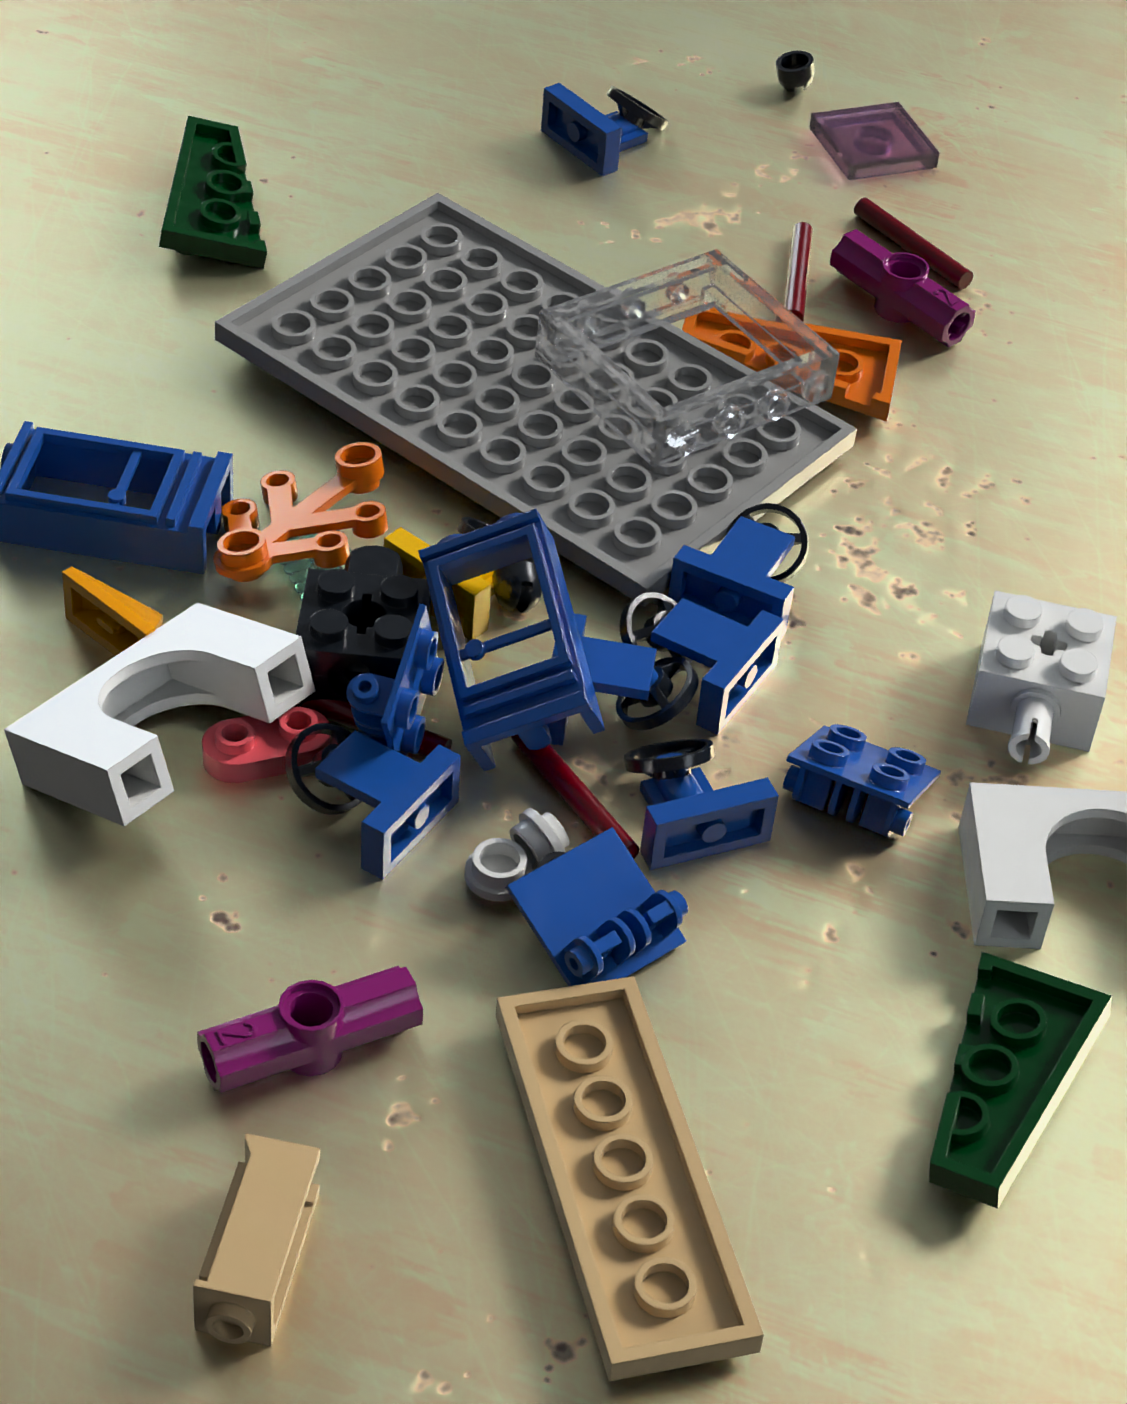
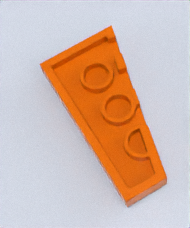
[682,303,902,422]

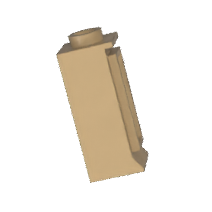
[193,1133,320,1346]

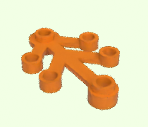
[213,442,388,582]

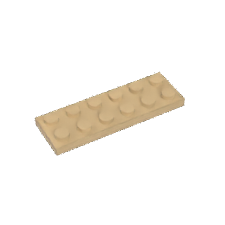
[496,976,764,1382]

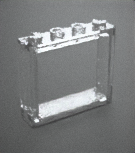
[535,249,840,468]

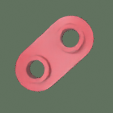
[202,707,331,783]

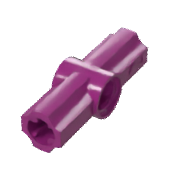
[830,229,976,348]
[197,966,423,1093]

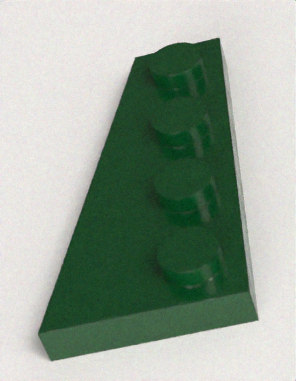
[159,116,267,269]
[929,952,1112,1209]

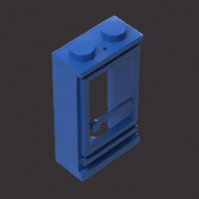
[0,421,233,575]
[418,509,605,772]

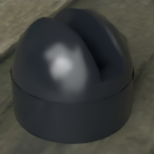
[776,51,815,92]
[492,561,542,613]

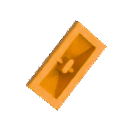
[62,566,163,656]

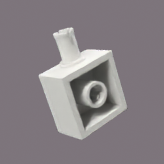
[966,590,1117,765]

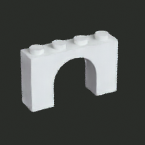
[4,602,315,826]
[958,782,1127,949]

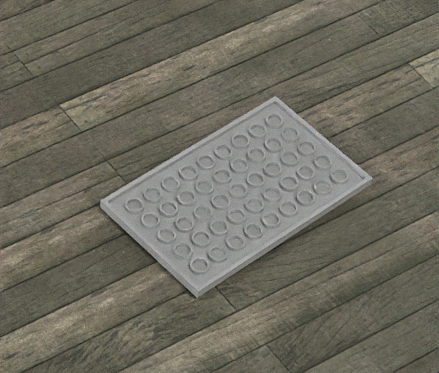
[215,193,857,607]

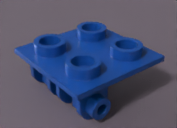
[346,604,444,756]
[783,724,941,838]
[505,827,688,986]

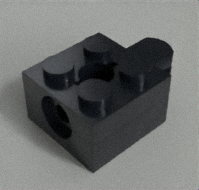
[294,545,432,707]

